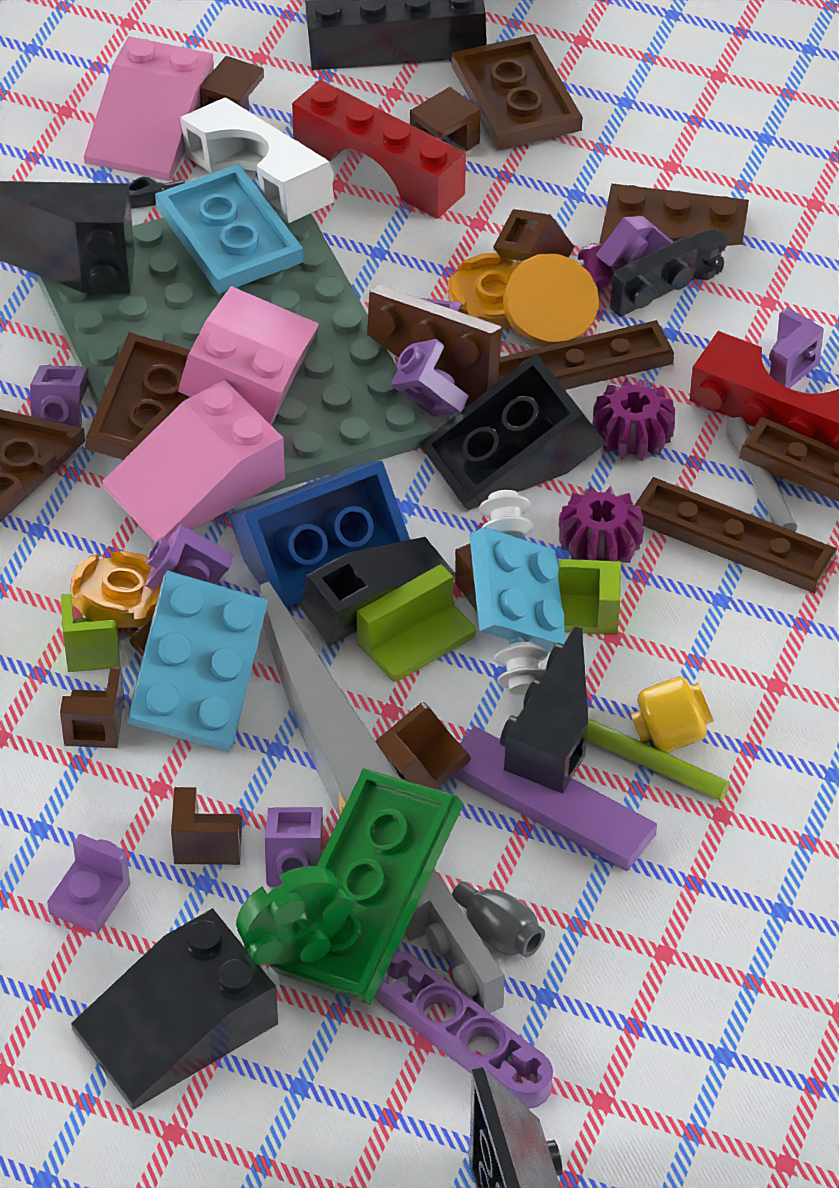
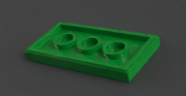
[269,768,464,1005]

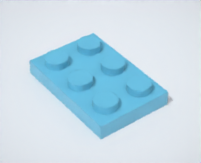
[155,164,304,294]
[126,570,268,752]

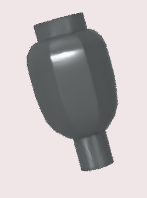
[452,881,545,957]

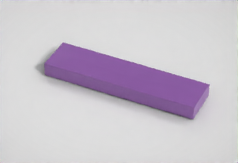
[453,726,657,871]

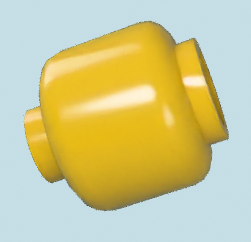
[630,676,714,753]

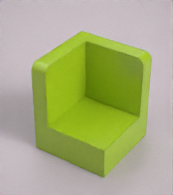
[558,559,621,635]
[61,593,120,672]

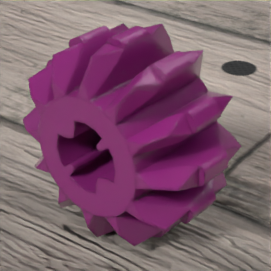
[592,378,676,461]
[558,486,644,563]

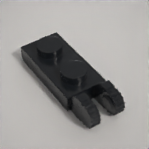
[610,228,728,317]

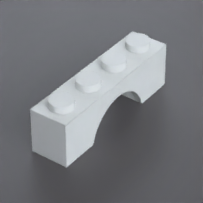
[180,97,335,223]

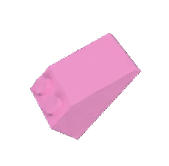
[84,36,214,181]
[178,286,320,425]
[103,379,285,543]

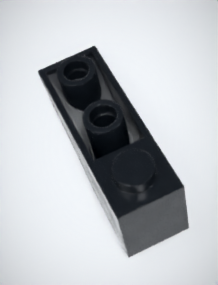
[300,537,455,646]
[500,626,588,793]

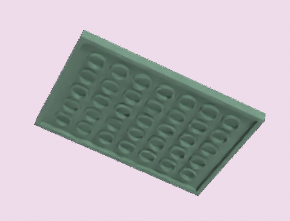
[34,213,433,498]

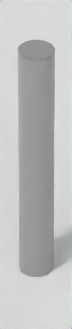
[726,417,797,532]

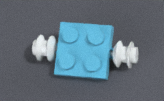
[469,490,566,695]

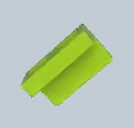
[357,564,476,682]

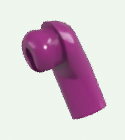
[577,243,612,293]

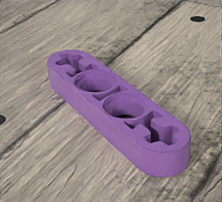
[375,951,553,1109]

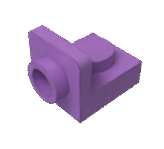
[596,216,673,267]
[769,307,824,389]
[391,339,469,417]
[30,365,88,427]
[145,524,234,591]
[265,807,323,887]
[47,834,130,934]

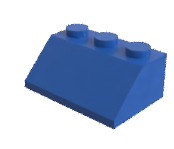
[228,461,410,608]

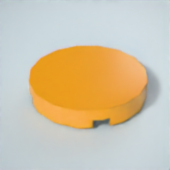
[448,253,520,330]
[503,254,599,347]
[70,551,162,628]

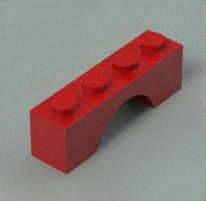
[292,79,466,219]
[689,331,839,450]

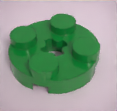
[236,866,353,966]

